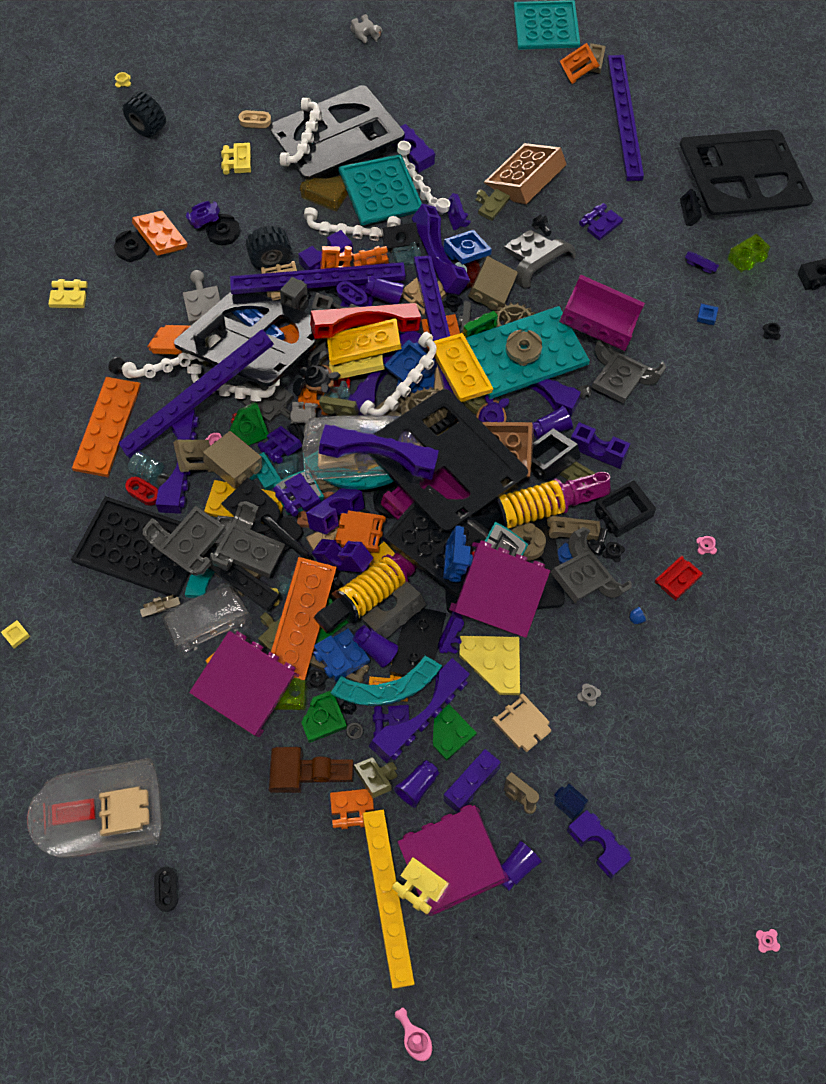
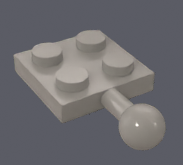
[183,270,220,324]

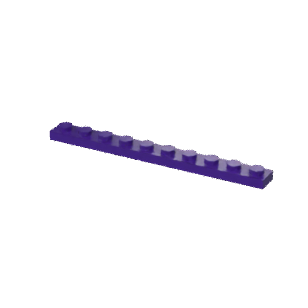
[607,55,644,181]
[413,256,455,395]
[230,262,405,294]
[119,329,274,458]

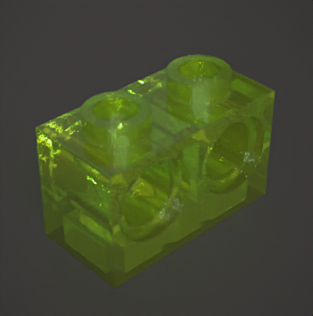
[728,233,770,272]
[274,678,306,710]

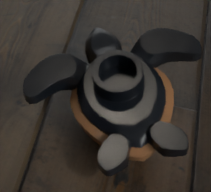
[293,351,340,396]

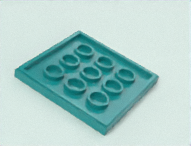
[514,0,580,50]
[339,154,422,226]

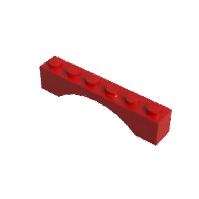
[310,303,421,339]

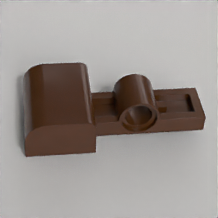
[269,747,354,793]

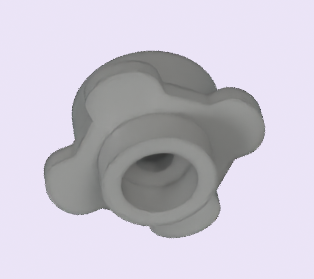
[577,684,601,707]

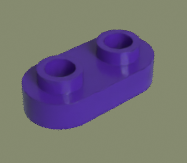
[685,251,719,273]
[337,281,368,307]

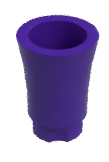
[364,276,404,305]
[533,406,573,440]
[353,625,398,667]
[394,760,439,808]
[501,841,542,891]

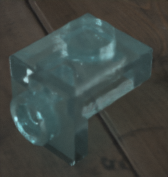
[392,242,420,266]
[324,381,350,400]
[275,454,299,479]

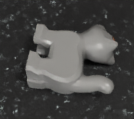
[351,14,383,43]
[290,402,320,436]

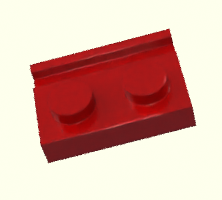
[655,556,703,601]

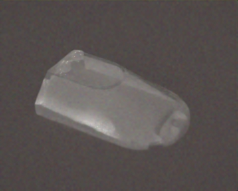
[302,415,421,480]
[27,758,163,858]

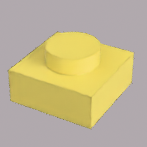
[1,620,30,648]

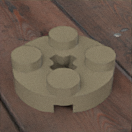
[505,330,542,366]
[511,523,546,561]

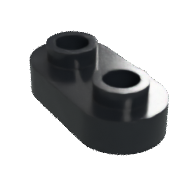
[154,867,178,912]

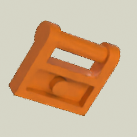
[560,43,600,84]

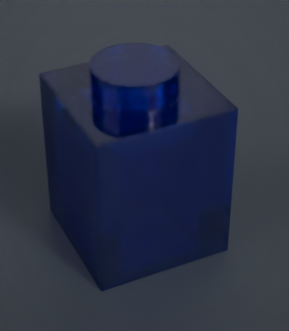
[554,784,589,820]

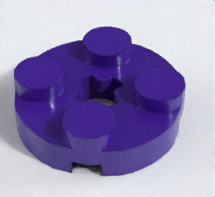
[186,201,220,228]

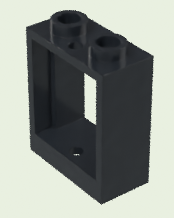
[531,428,581,482]
[595,480,656,538]

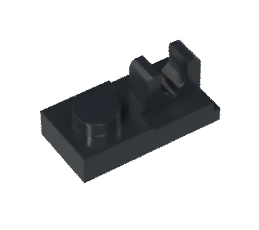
[680,189,702,226]

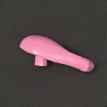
[395,1008,432,1061]

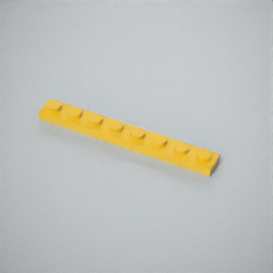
[362,809,415,989]

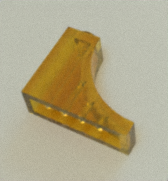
[300,175,348,212]

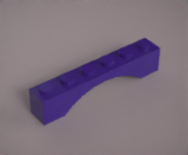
[412,203,470,295]
[347,331,425,421]
[527,379,581,417]
[156,409,199,514]
[319,424,439,480]
[369,658,470,763]

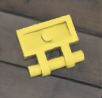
[221,143,251,175]
[49,279,88,308]
[392,858,449,914]

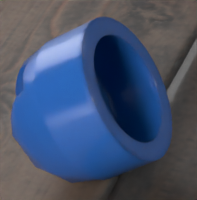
[630,607,646,624]

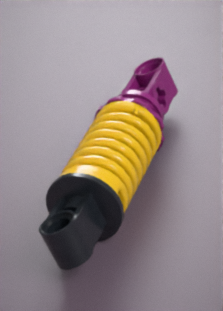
[471,472,611,529]
[313,552,417,634]

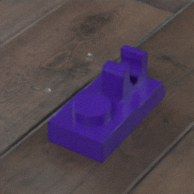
[447,193,471,230]
[438,612,464,654]

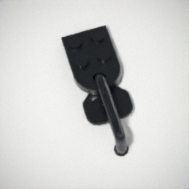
[221,478,314,561]

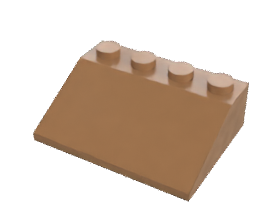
[484,143,567,204]
[457,422,534,477]

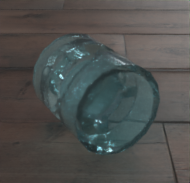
[128,451,164,484]

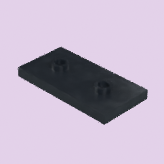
[389,608,446,677]

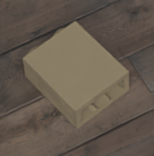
[468,256,518,311]
[203,431,262,489]

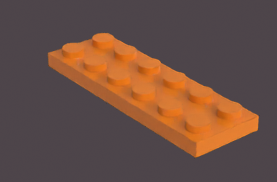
[72,377,141,477]
[271,557,337,682]

